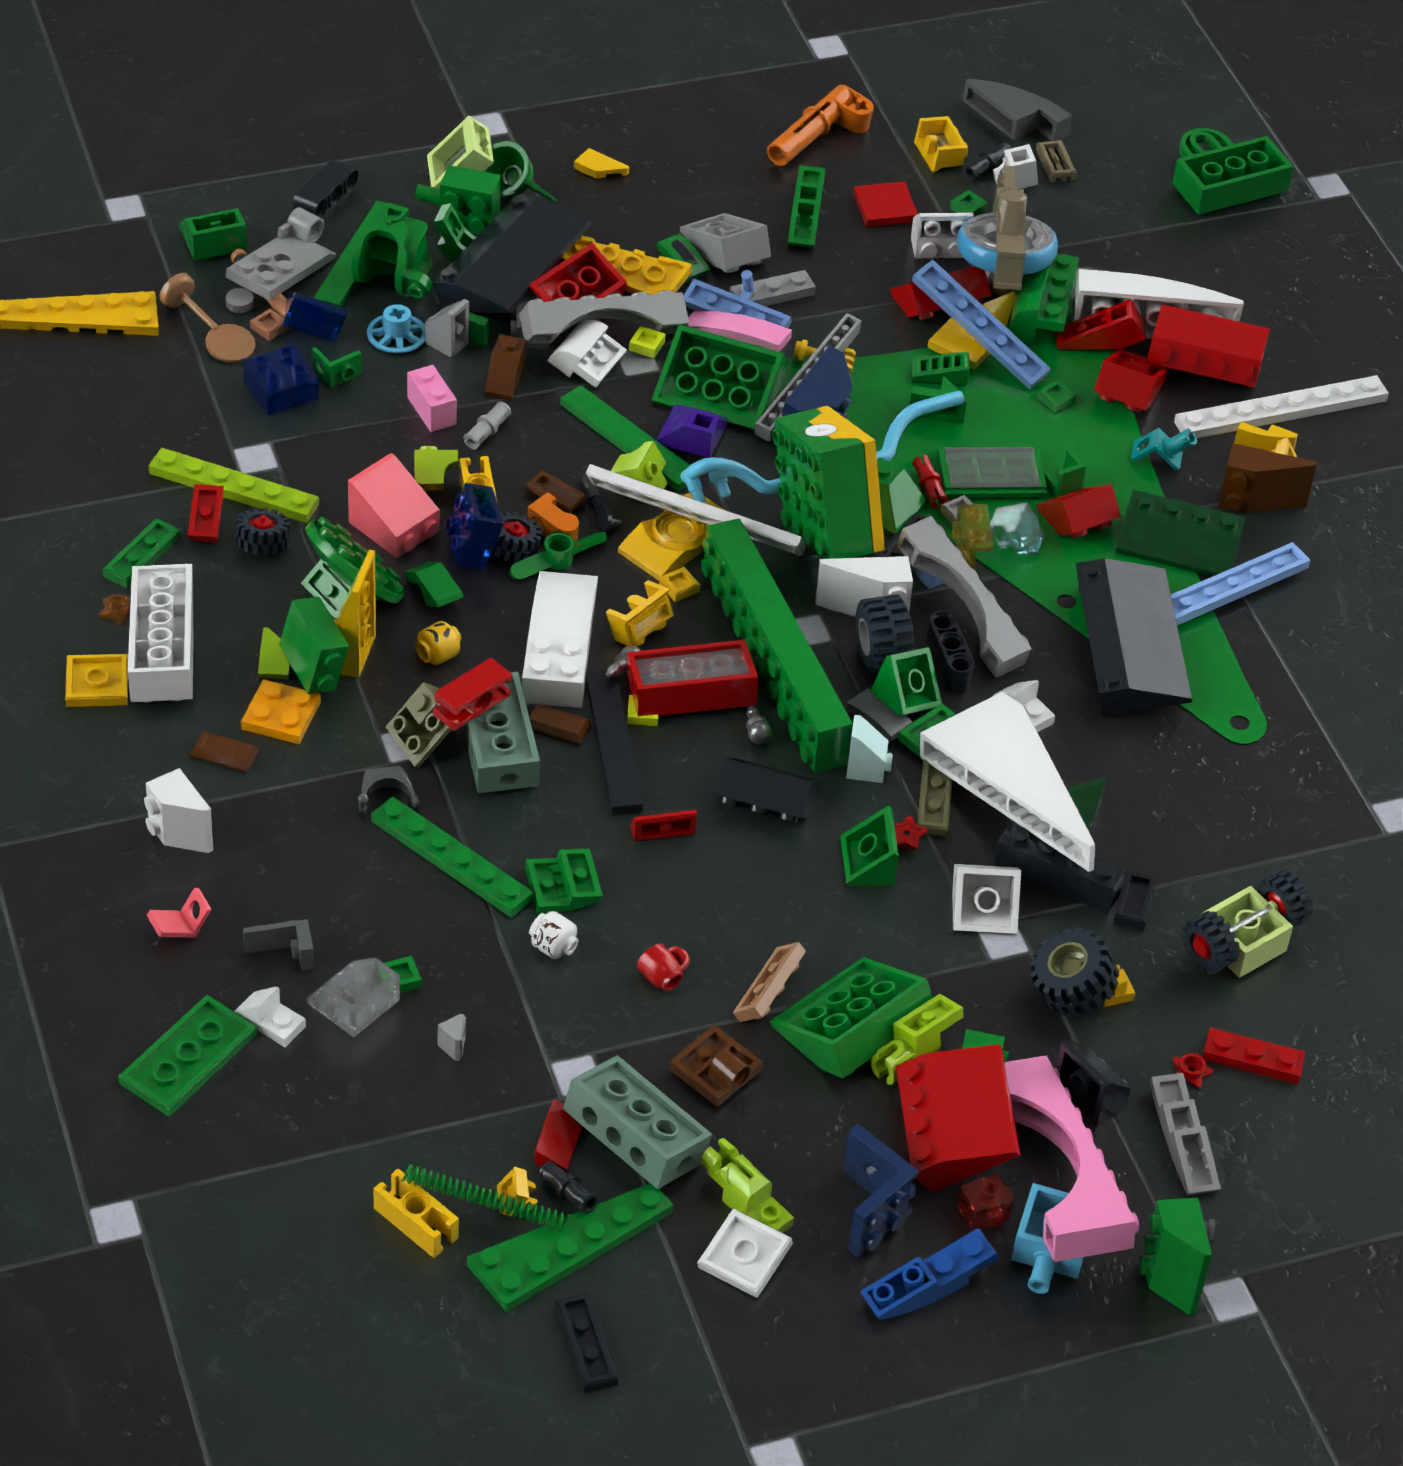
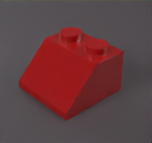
[1036,484,1121,539]

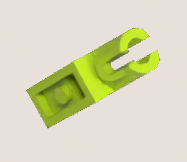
[871,994,964,1085]
[701,1138,794,1233]

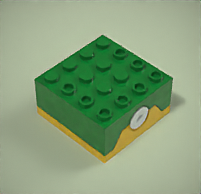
[772,406,885,559]

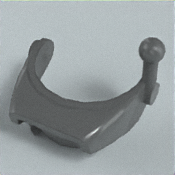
[358,766,419,814]

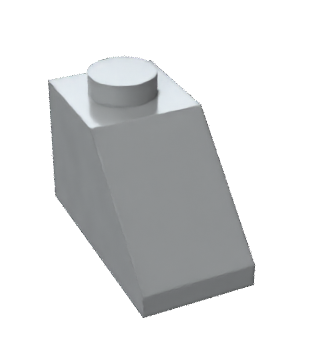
[424,299,469,358]

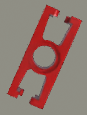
[433,658,512,731]

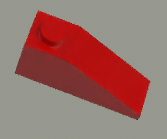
[1056,299,1146,350]

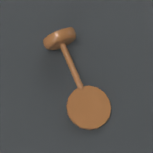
[160,273,256,363]

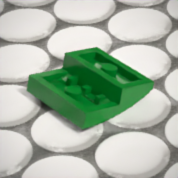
[524,848,603,915]

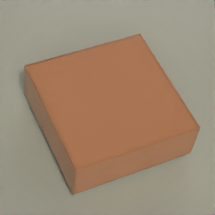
[250,308,290,341]

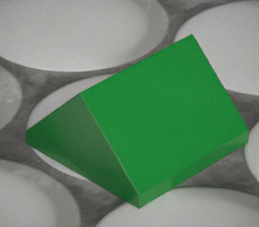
[870,647,942,716]
[840,806,899,886]

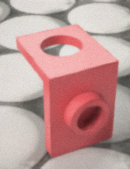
[147,888,211,938]

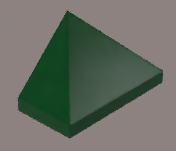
[1066,777,1106,831]

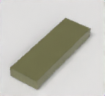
[917,759,952,837]

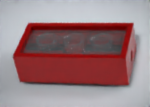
[626,640,758,717]

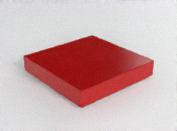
[853,181,918,227]

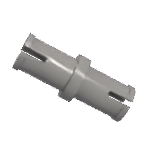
[463,401,512,450]

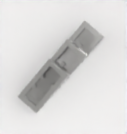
[1149,1073,1221,1196]

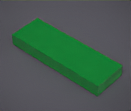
[102,518,181,588]

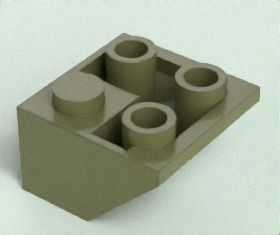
[386,682,452,768]

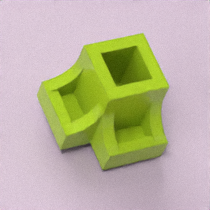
[611,441,668,489]
[414,446,458,491]

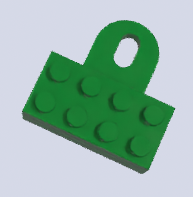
[1172,128,1294,215]

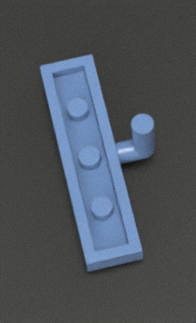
[683,270,792,328]

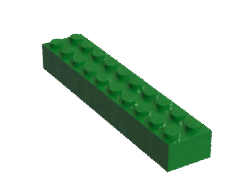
[701,518,853,774]

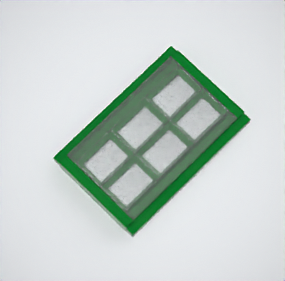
[937,446,1047,498]

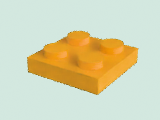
[241,679,321,744]

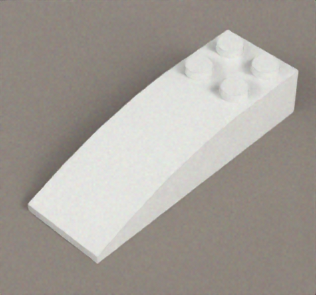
[1071,269,1244,339]
[128,564,193,703]
[522,571,598,708]

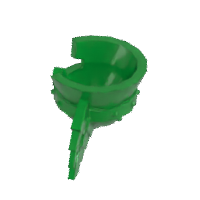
[484,141,557,203]

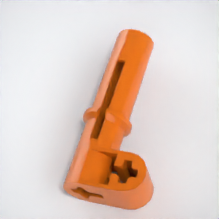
[767,85,874,166]

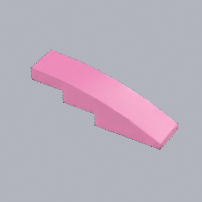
[687,311,792,352]

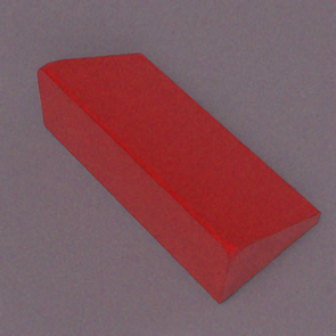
[630,810,697,841]
[534,1099,583,1173]

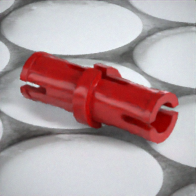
[912,455,948,509]

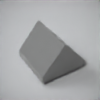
[438,1014,466,1061]

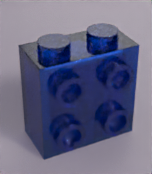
[243,344,319,415]
[445,483,504,569]

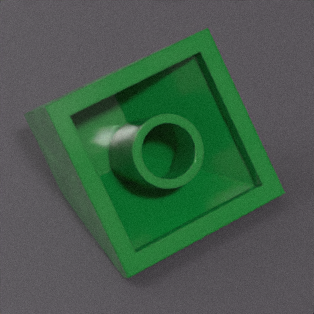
[877,457,927,537]

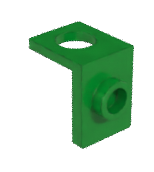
[312,347,362,388]

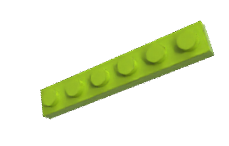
[149,447,319,523]

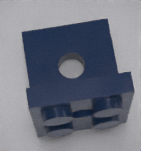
[843,1123,919,1258]

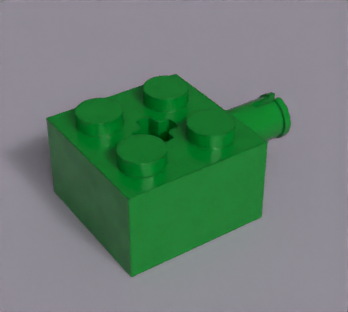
[415,165,501,234]

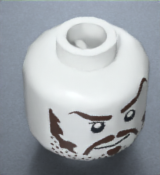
[529,911,579,959]

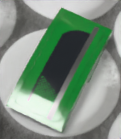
[656,234,710,283]

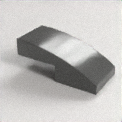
[846,689,913,741]

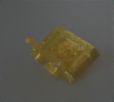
[952,504,994,570]

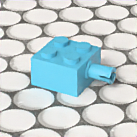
[1011,1183,1084,1294]

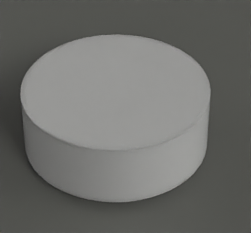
[226,288,254,314]

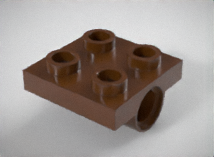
[669,1024,763,1107]

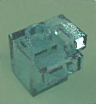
[989,503,1045,556]

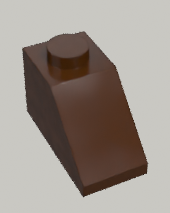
[485,334,527,401]

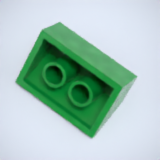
[1139,1198,1212,1315]

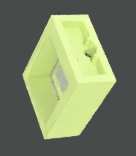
[427,116,494,188]

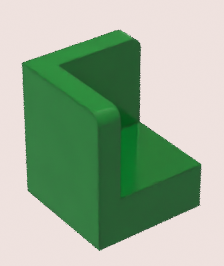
[1044,449,1086,497]

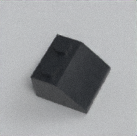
[1056,1040,1131,1127]

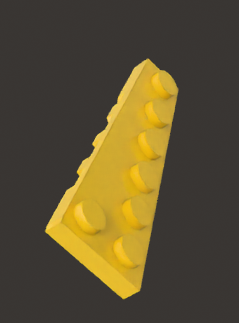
[557,235,692,295]
[0,291,159,336]

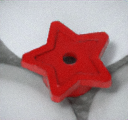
[894,816,928,850]
[1172,1053,1214,1089]

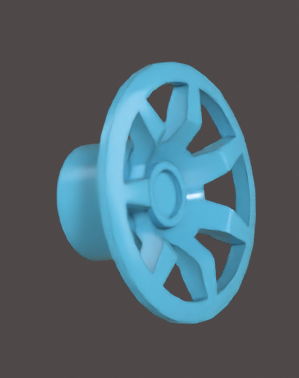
[367,305,425,353]

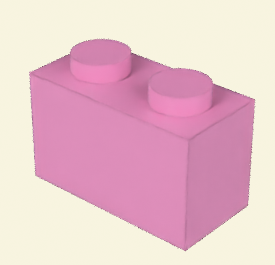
[407,365,457,432]

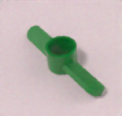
[509,532,607,581]

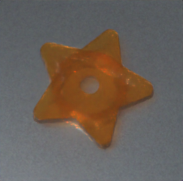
[98,594,130,625]

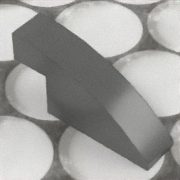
[963,79,1072,141]

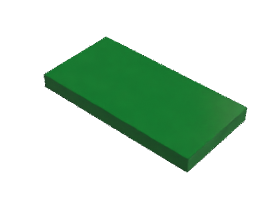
[118,995,258,1117]

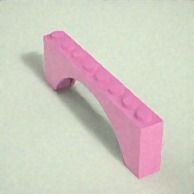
[1004,1055,1139,1262]

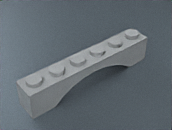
[519,290,689,345]
[897,516,1032,678]

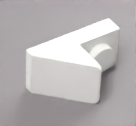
[993,680,1055,732]
[234,987,306,1047]

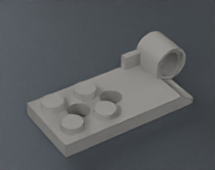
[226,207,336,300]

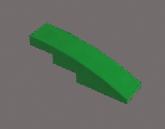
[787,165,826,248]

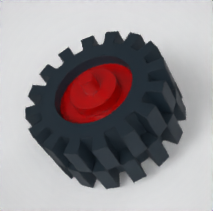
[235,508,290,555]
[486,511,542,562]

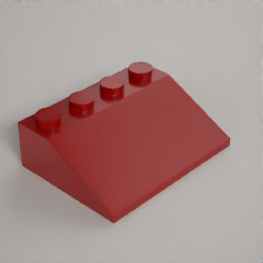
[896,1044,1020,1193]

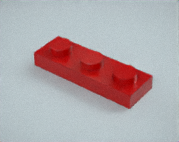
[1202,1027,1306,1084]

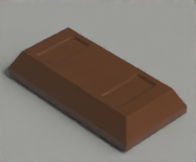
[524,470,588,513]
[529,704,591,745]
[190,731,259,772]

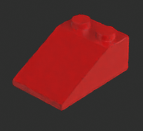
[529,243,627,302]
[1093,349,1171,412]

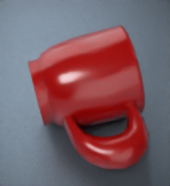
[636,943,690,992]

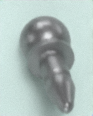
[606,645,642,678]
[746,705,772,745]

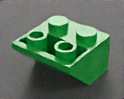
[179,208,247,261]

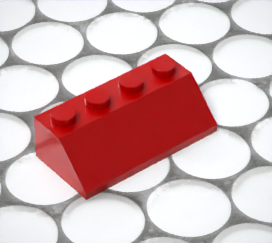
[1147,304,1270,387]

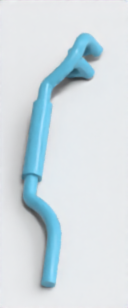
[681,391,964,503]

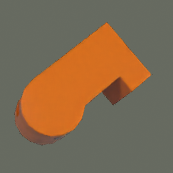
[527,492,579,542]

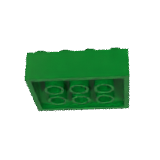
[651,324,788,431]
[770,957,933,1078]

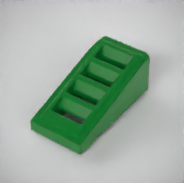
[912,352,969,385]

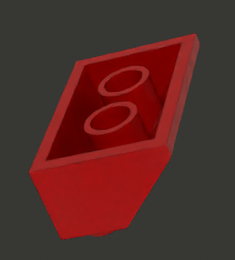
[890,266,992,321]

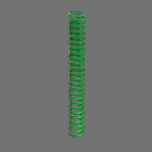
[401,1163,571,1232]

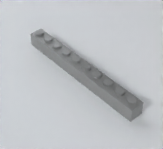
[755,313,862,442]

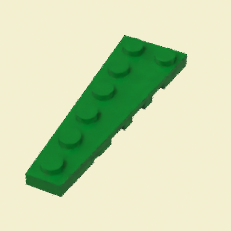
[467,1183,674,1312]

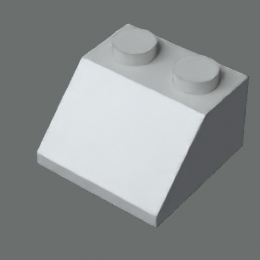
[144,768,213,853]
[952,864,1021,934]

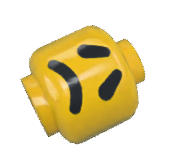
[415,621,461,666]

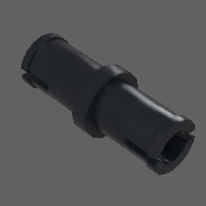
[963,142,1011,180]
[539,1161,599,1214]

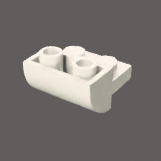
[548,320,627,388]

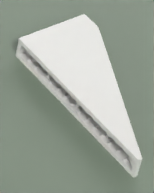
[920,692,1095,872]

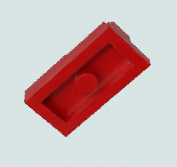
[188,484,224,543]

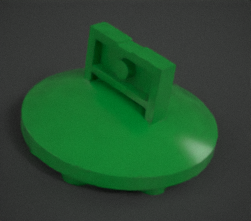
[301,516,404,619]

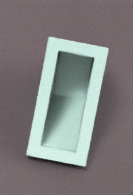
[846,715,893,783]

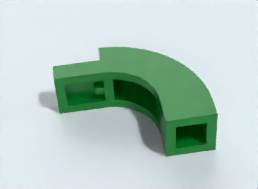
[434,203,476,262]

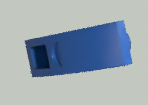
[860,1228,998,1320]

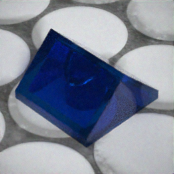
[282,292,349,343]

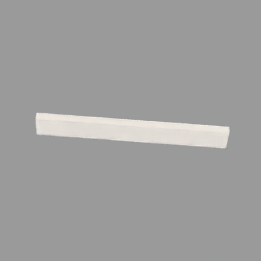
[586,464,806,556]

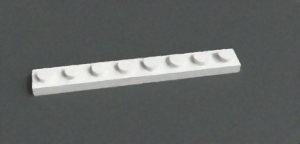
[1174,375,1389,438]

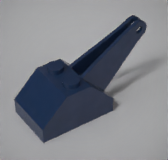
[781,345,853,419]

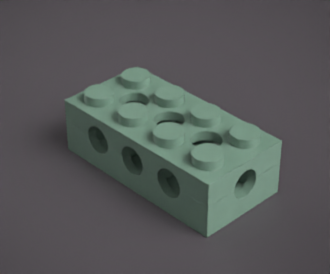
[462,672,540,794]
[563,1055,713,1189]

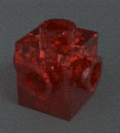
[958,1174,1014,1231]

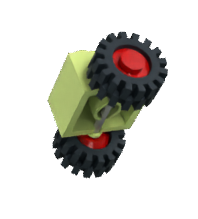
[1181,869,1314,978]

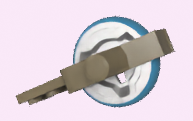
[957,166,1058,296]

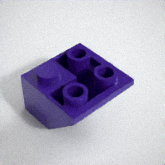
[656,404,728,458]

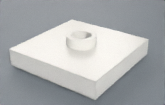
[697,1209,793,1298]

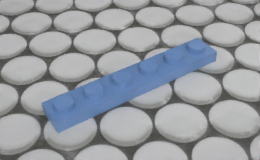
[912,259,1051,390]

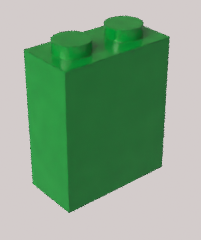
[279,597,349,694]

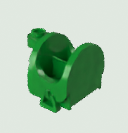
[351,203,433,299]

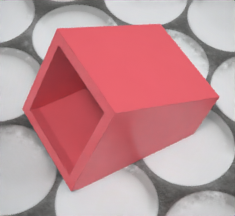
[348,453,439,558]

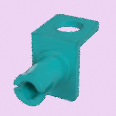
[1131,428,1197,471]

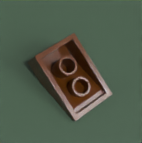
[1218,443,1317,513]

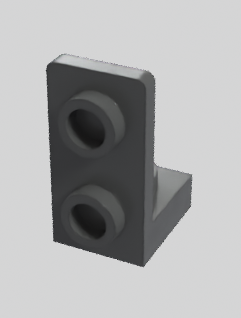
[243,919,314,971]

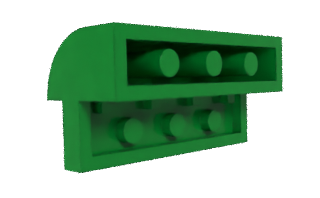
[1008,254,1079,345]

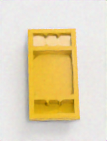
[618,493,726,581]

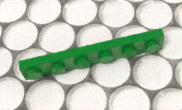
[371,797,533,918]

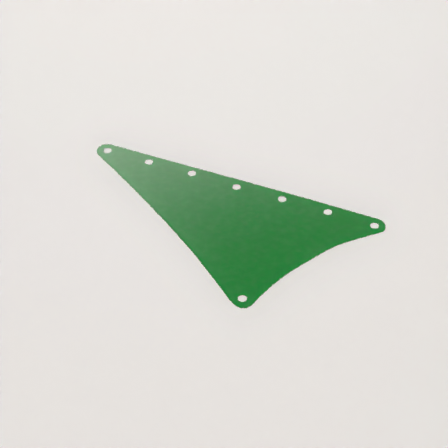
[774,309,1267,744]

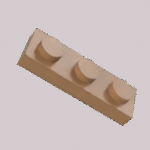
[733,942,806,1022]

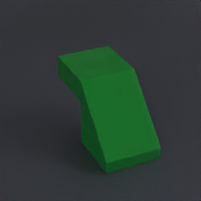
[404,561,464,607]

